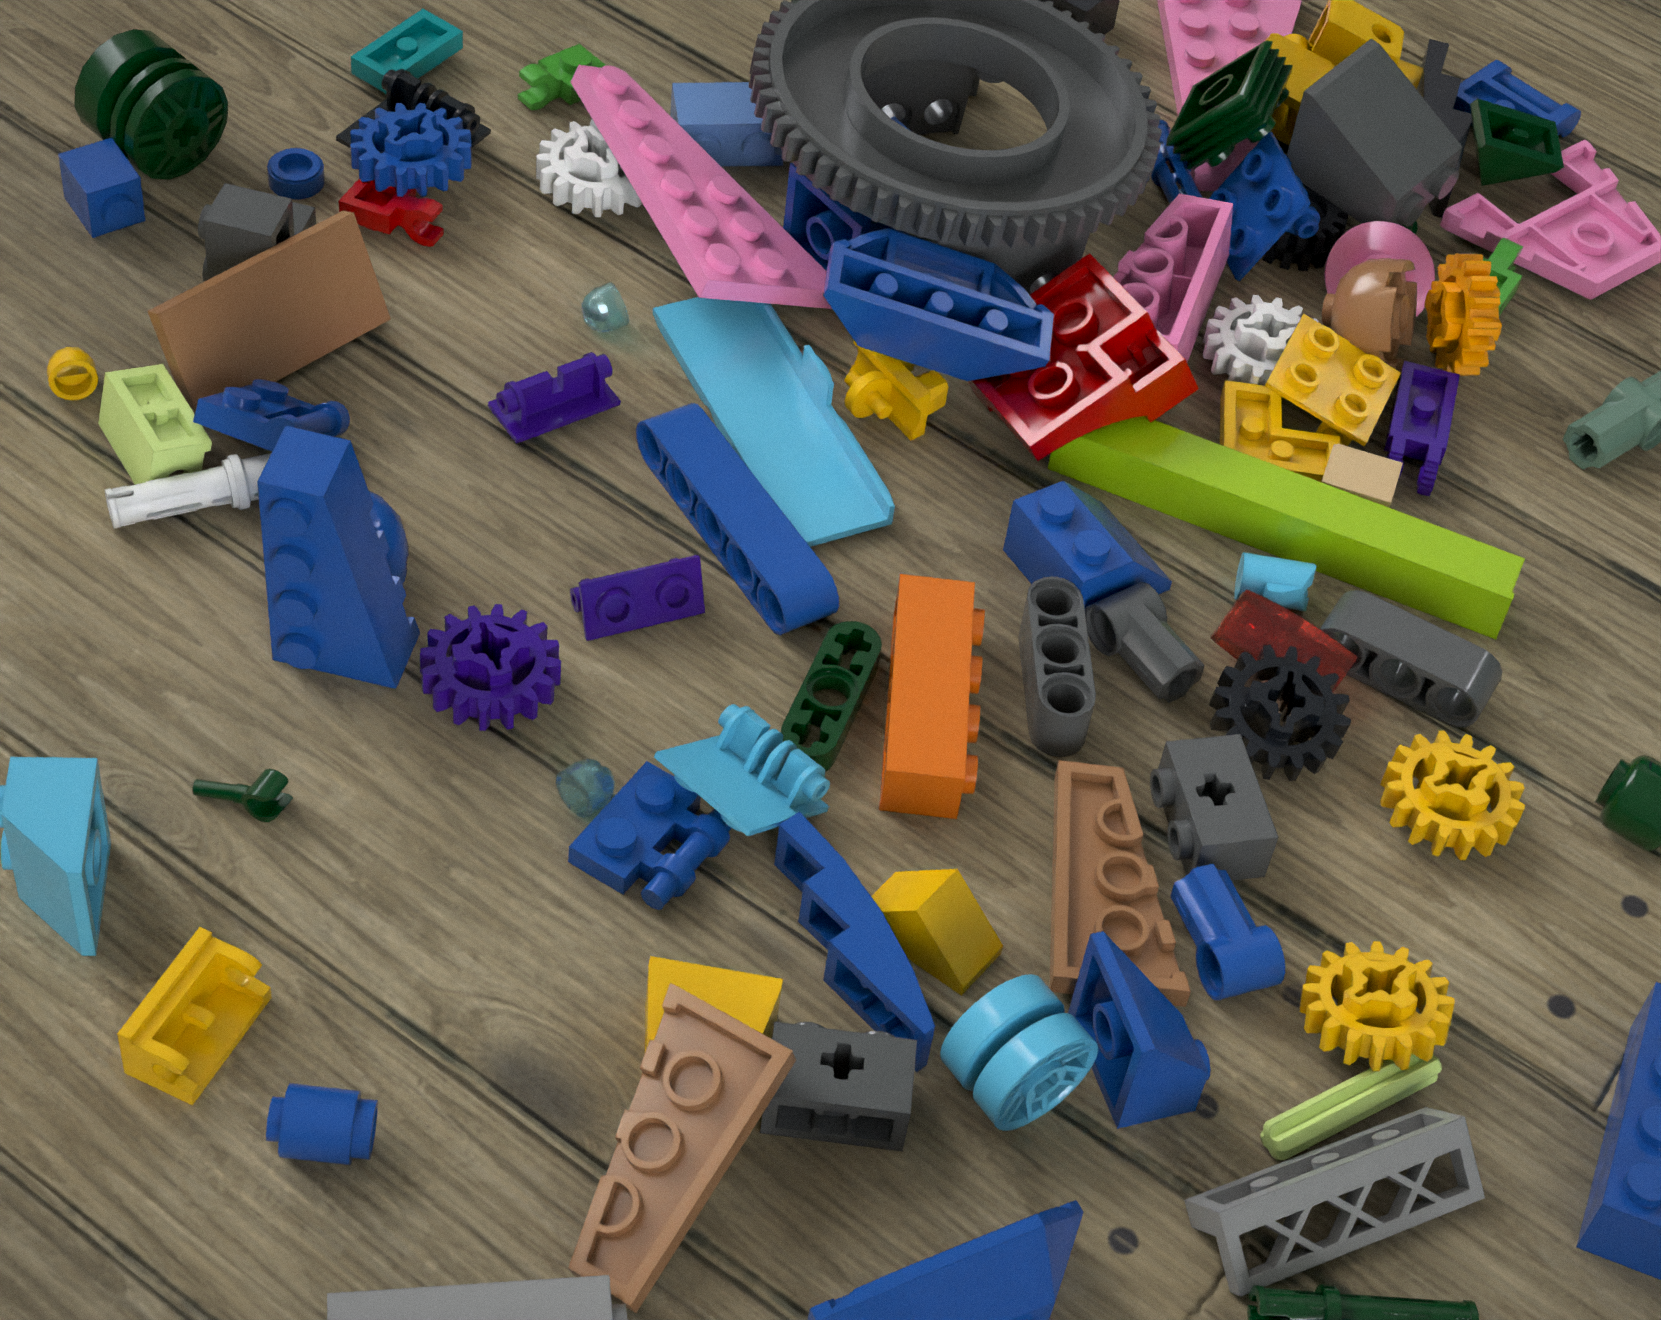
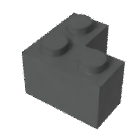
[198,183,316,282]

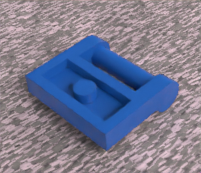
[1453,60,1581,137]
[193,379,350,451]

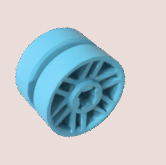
[940,974,1098,1131]

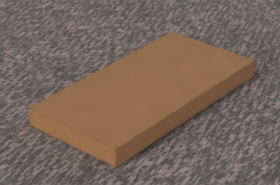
[147,211,391,414]

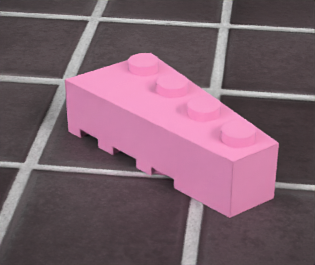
[1113,194,1233,362]

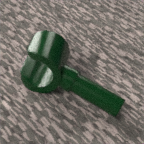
[192,769,293,822]

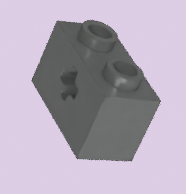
[1150,734,1279,881]
[760,1022,917,1152]

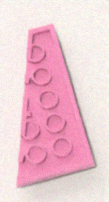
[571,65,832,309]

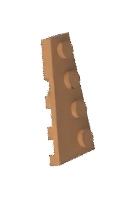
[1049,760,1191,1007]
[568,982,796,1313]

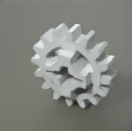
[536,119,642,217]
[1203,295,1319,386]

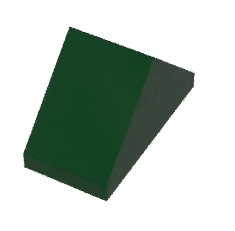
[1470,98,1564,186]

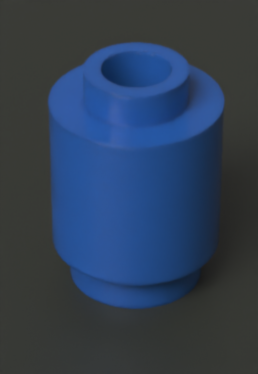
[266,1083,378,1165]

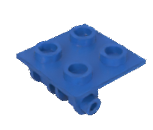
[1209,131,1320,281]

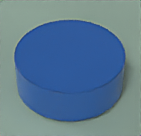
[267,148,324,200]

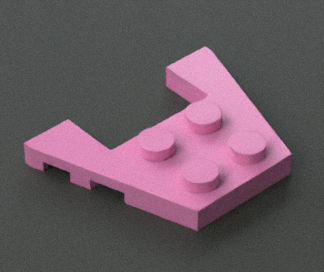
[1440,140,1661,300]

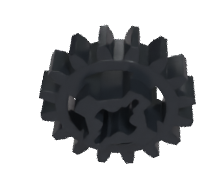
[1209,644,1351,781]

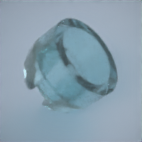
[581,282,629,332]
[556,758,615,818]

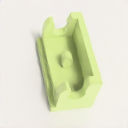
[98,364,212,485]

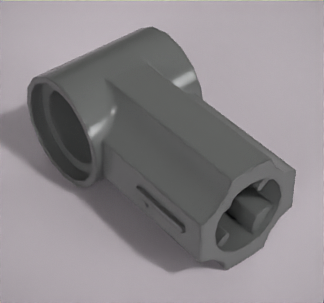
[1085,582,1205,703]

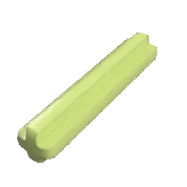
[1260,1054,1442,1160]

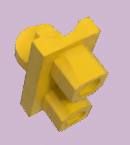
[844,341,949,441]

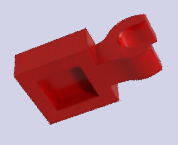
[338,179,444,247]

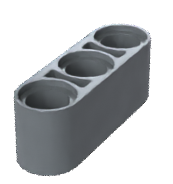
[1018,576,1096,757]
[1313,590,1502,727]

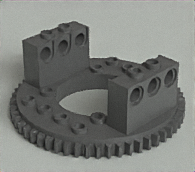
[749,0,1162,295]

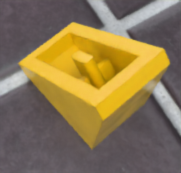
[871,869,1003,996]

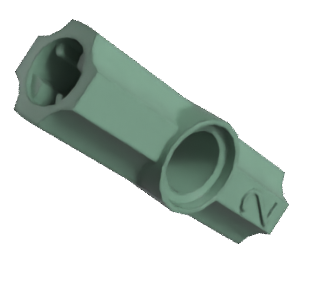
[1563,371,1661,470]

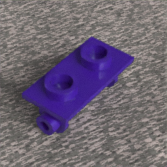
[488,352,621,444]
[570,555,705,641]

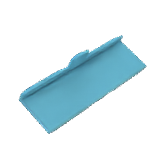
[653,297,895,547]

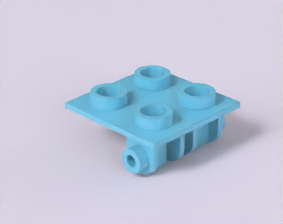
[654,704,830,836]

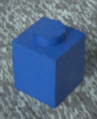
[58,137,145,238]

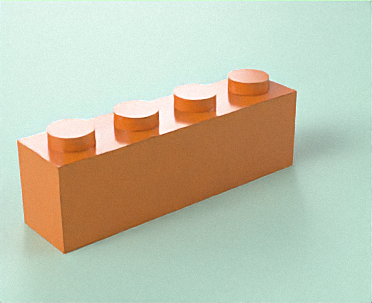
[879,574,985,819]

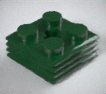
[1166,41,1293,169]

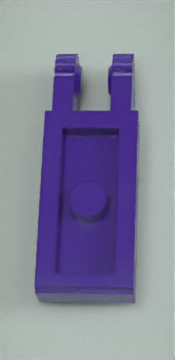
[1384,361,1460,497]

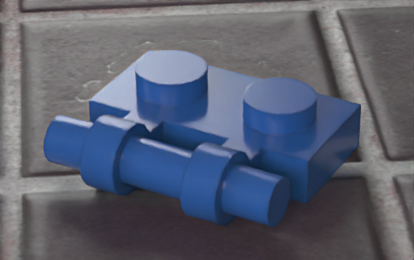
[568,761,732,910]

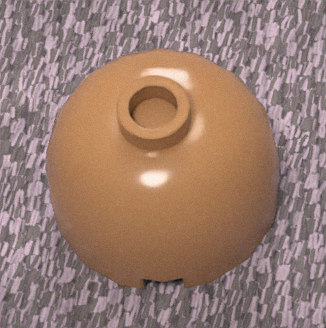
[1322,258,1417,372]

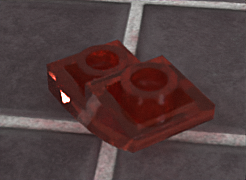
[1210,590,1358,692]

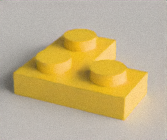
[1220,380,1340,482]

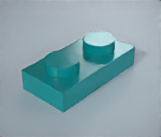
[351,9,463,94]

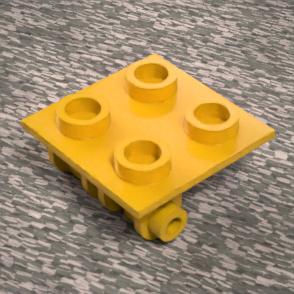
[1265,314,1401,446]

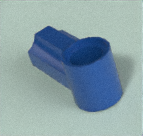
[1170,864,1285,1000]

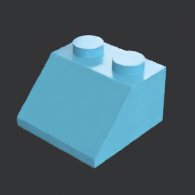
[0,757,111,956]

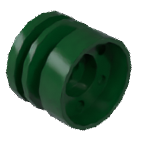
[74,29,228,180]

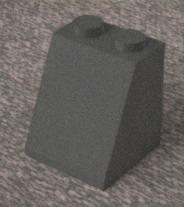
[1287,39,1463,227]

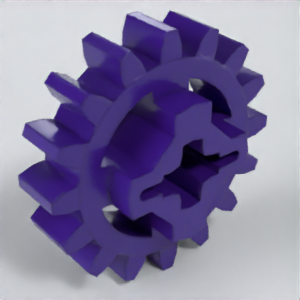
[420,604,561,731]

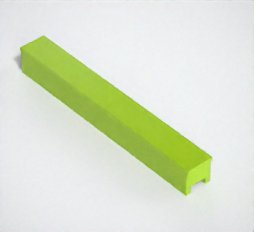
[1048,416,1525,640]

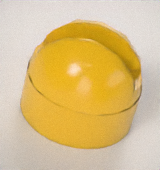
[47,347,98,400]

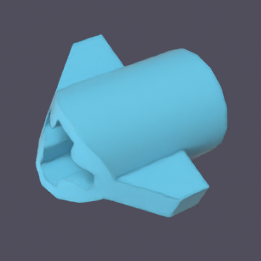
[1234,552,1317,612]

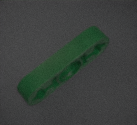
[781,621,882,772]

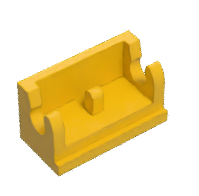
[117,927,272,1106]

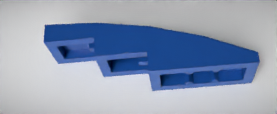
[774,811,935,1072]

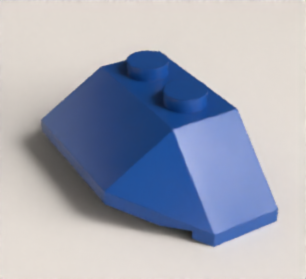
[823,228,1054,381]
[808,1200,1084,1320]

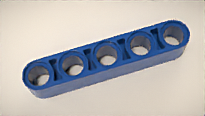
[636,403,839,635]

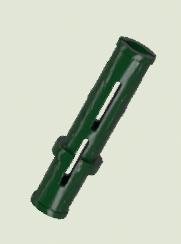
[1247,1284,1479,1320]

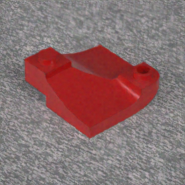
[968,253,1199,461]

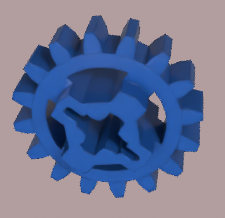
[350,103,472,197]

